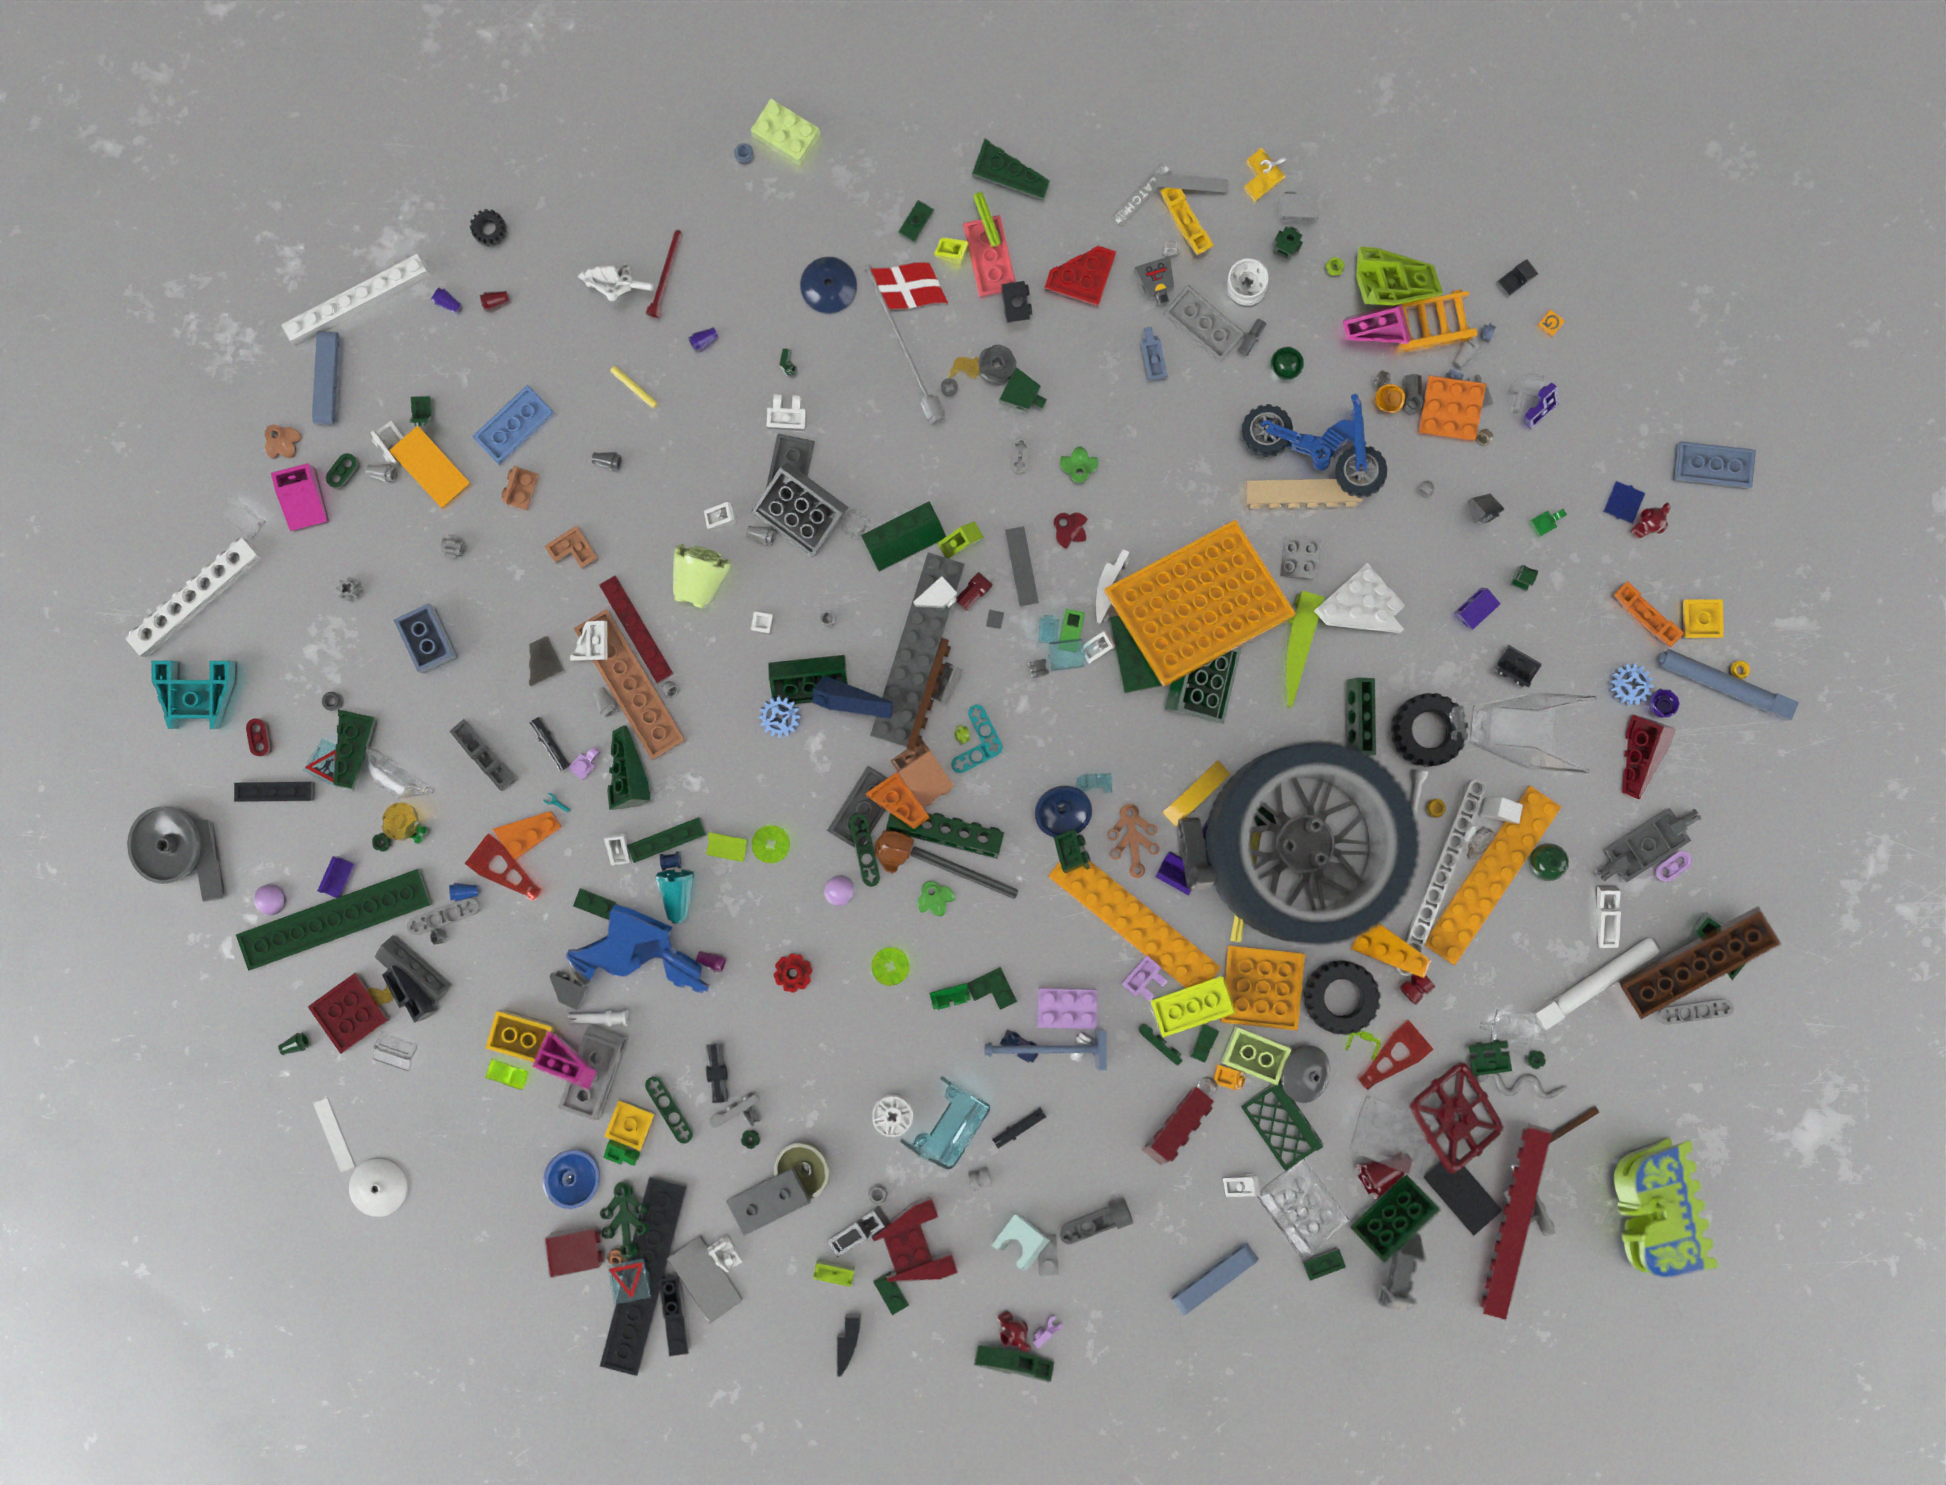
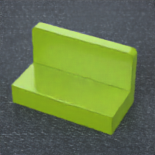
[706,832,748,862]

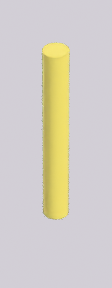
[610,366,658,408]

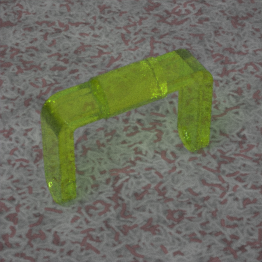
[1345,1031,1381,1061]

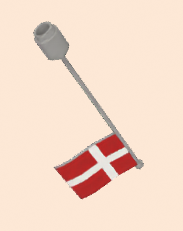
[864,262,949,424]

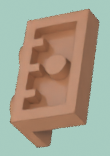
[501,465,539,511]

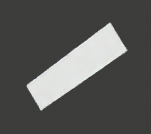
[313,1097,355,1173]

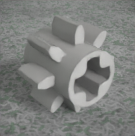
[440,534,463,559]
[336,577,362,601]

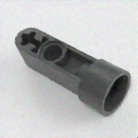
[1060,1198,1134,1244]

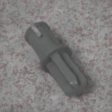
[1238,319,1266,356]

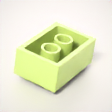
[750,99,820,167]
[1221,1026,1291,1085]

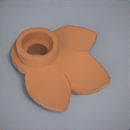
[265,425,302,459]

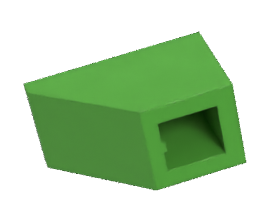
[1058,609,1085,652]

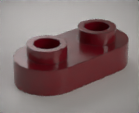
[246,718,271,757]

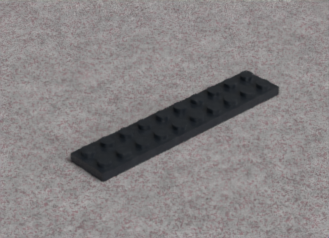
[600,1176,687,1376]

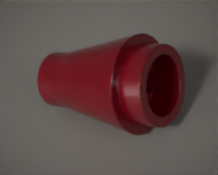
[479,291,509,311]

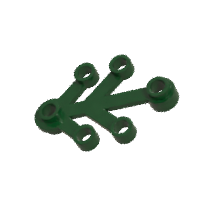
[600,1182,648,1258]

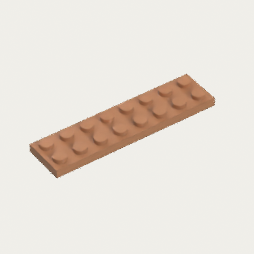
[574,609,685,760]

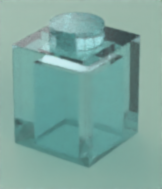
[1038,615,1059,644]

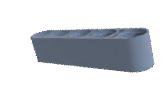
[312,331,340,425]
[1171,1243,1259,1315]

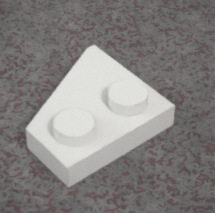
[570,621,607,661]

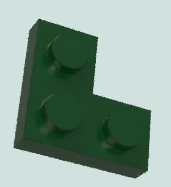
[967,967,1017,1010]

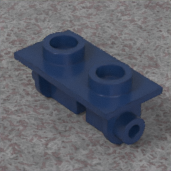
[1000,1029,1039,1063]

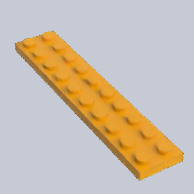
[1424,785,1561,966]
[1048,861,1222,988]

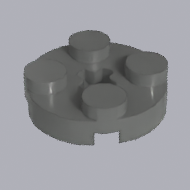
[978,344,1017,384]

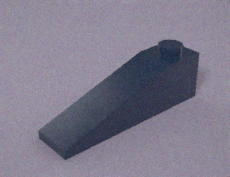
[813,676,893,718]

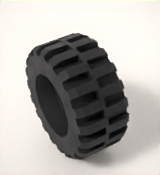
[1391,693,1468,767]
[1304,960,1381,1035]

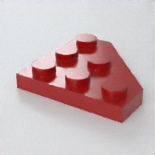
[1044,246,1116,307]

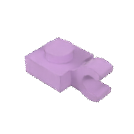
[568,747,600,780]
[1033,1315,1063,1349]

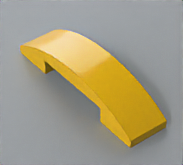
[1160,187,1214,256]
[1162,760,1231,827]

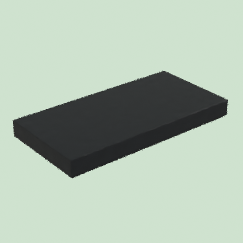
[1422,1154,1503,1236]

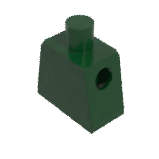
[999,368,1047,412]

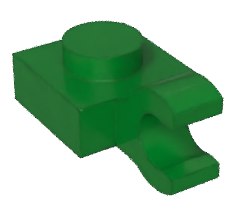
[1530,508,1567,537]
[603,1139,640,1166]

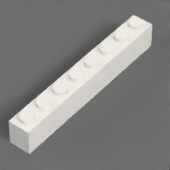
[281,254,431,346]

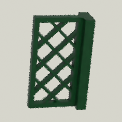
[1241,1080,1323,1170]

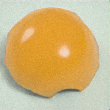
[1375,384,1406,413]

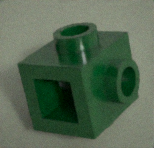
[1273,227,1303,259]

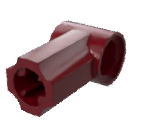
[956,572,993,611]

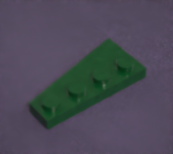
[972,138,1050,200]

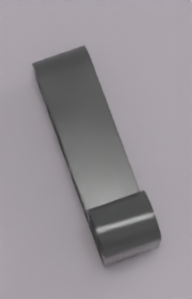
[1177,817,1216,890]

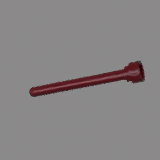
[645,230,682,319]

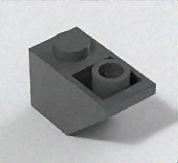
[549,971,589,1010]

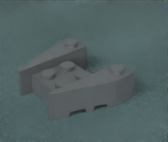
[1378,1233,1425,1311]

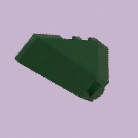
[607,725,651,810]

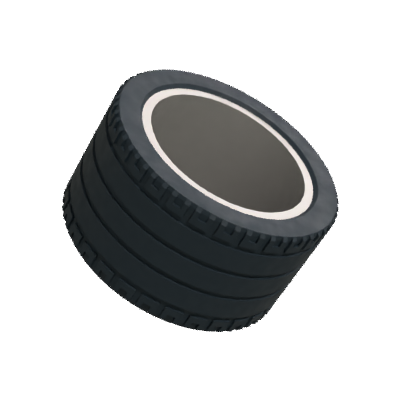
[1205,741,1420,945]

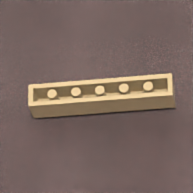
[1245,478,1362,509]

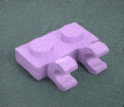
[1122,955,1168,1001]

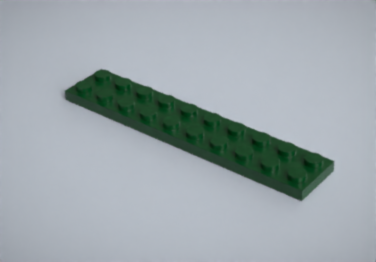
[236,869,432,971]

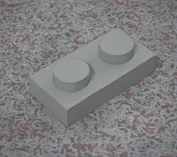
[932,662,963,704]
[1038,1235,1059,1276]

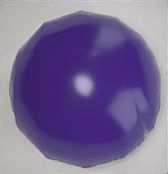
[1649,688,1680,718]

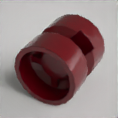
[1399,974,1436,1005]

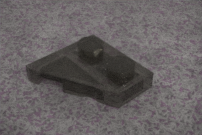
[529,636,565,686]

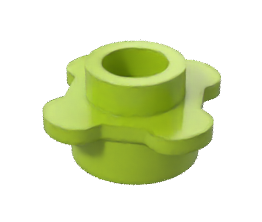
[954,725,970,745]

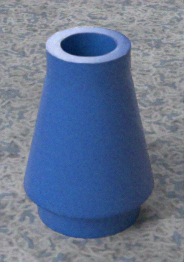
[449,883,478,902]

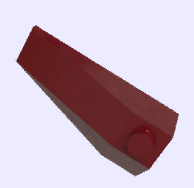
[1622,714,1676,799]

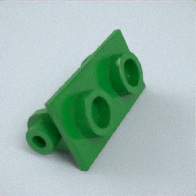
[929,983,971,1011]

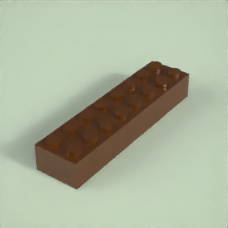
[1620,906,1781,1019]

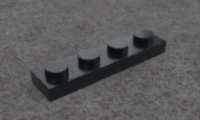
[234,782,313,802]

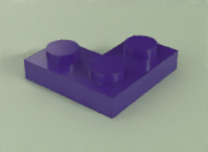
[1525,382,1559,429]

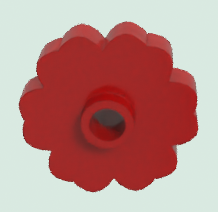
[773,953,813,993]

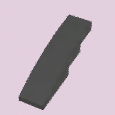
[449,719,516,791]

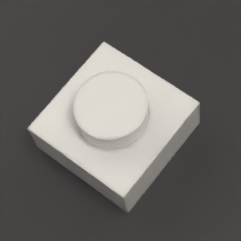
[751,611,773,634]

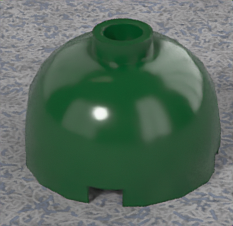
[1529,843,1569,881]

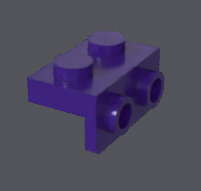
[1155,851,1192,896]

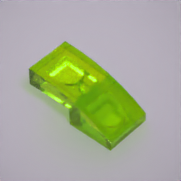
[485,1059,529,1090]

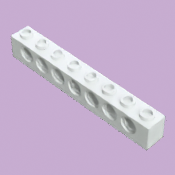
[125,538,262,657]

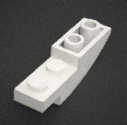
[1095,549,1131,625]

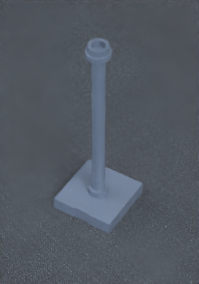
[985,1028,1107,1070]

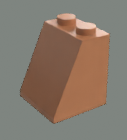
[890,740,954,807]

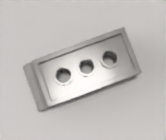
[558,1025,626,1120]

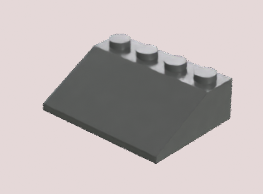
[751,462,849,557]

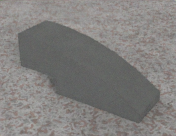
[827,1206,889,1258]

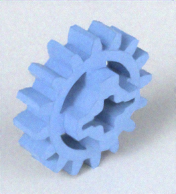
[1610,663,1654,705]
[759,695,801,738]

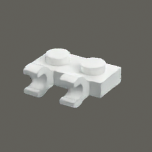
[766,394,806,429]

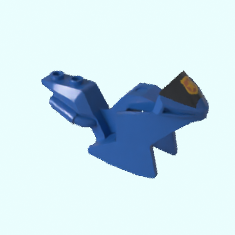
[566,905,709,993]

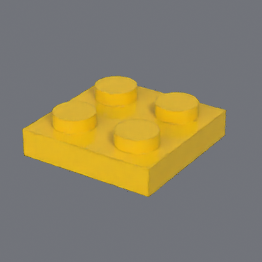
[1683,599,1724,638]
[604,1100,655,1151]

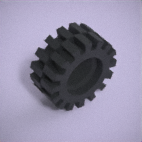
[470,209,507,246]

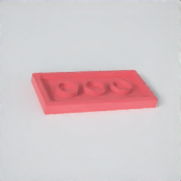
[963,215,1015,298]

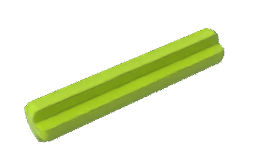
[973,192,1001,247]

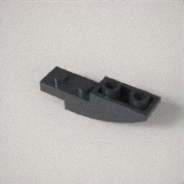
[659,1276,689,1356]

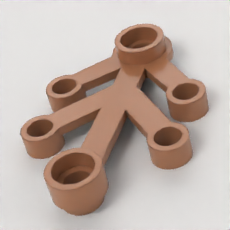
[1107,804,1160,878]

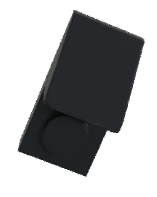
[1496,259,1538,297]

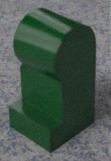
[1510,565,1538,591]
[1190,1024,1219,1063]

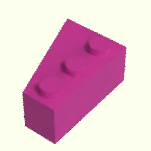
[1343,304,1411,344]
[532,1031,597,1090]

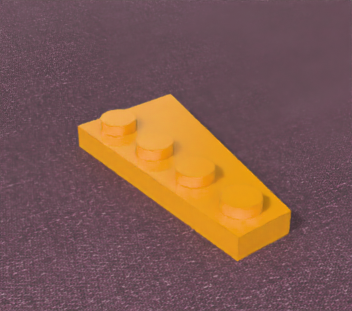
[1352,924,1431,978]

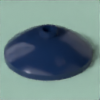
[800,257,857,314]
[1035,786,1092,837]

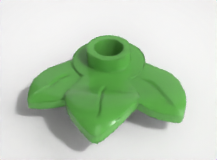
[1060,446,1098,483]
[917,881,955,917]

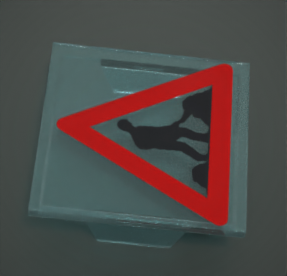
[302,738,337,788]
[607,1259,651,1304]

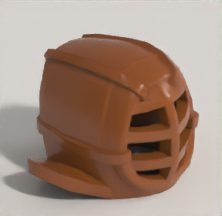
[875,831,914,874]

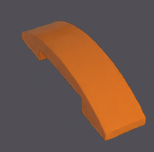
[1614,581,1684,647]

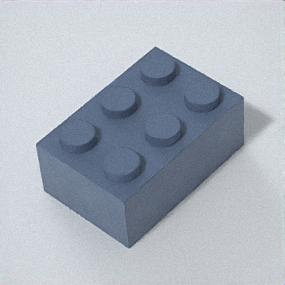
[394,603,457,674]

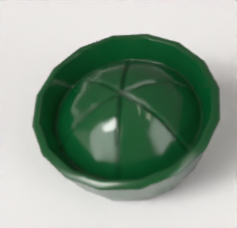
[1271,347,1304,380]

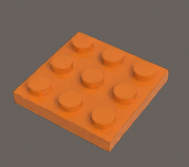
[1418,375,1486,441]

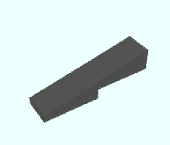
[1005,526,1039,606]
[194,820,223,902]

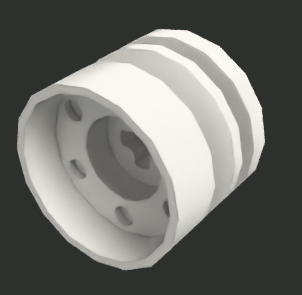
[1228,259,1268,306]
[872,1093,913,1137]

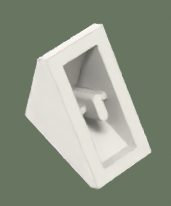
[704,502,737,529]
[1079,630,1116,663]
[1481,797,1523,824]
[604,833,630,866]

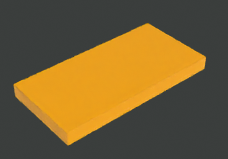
[389,426,470,508]

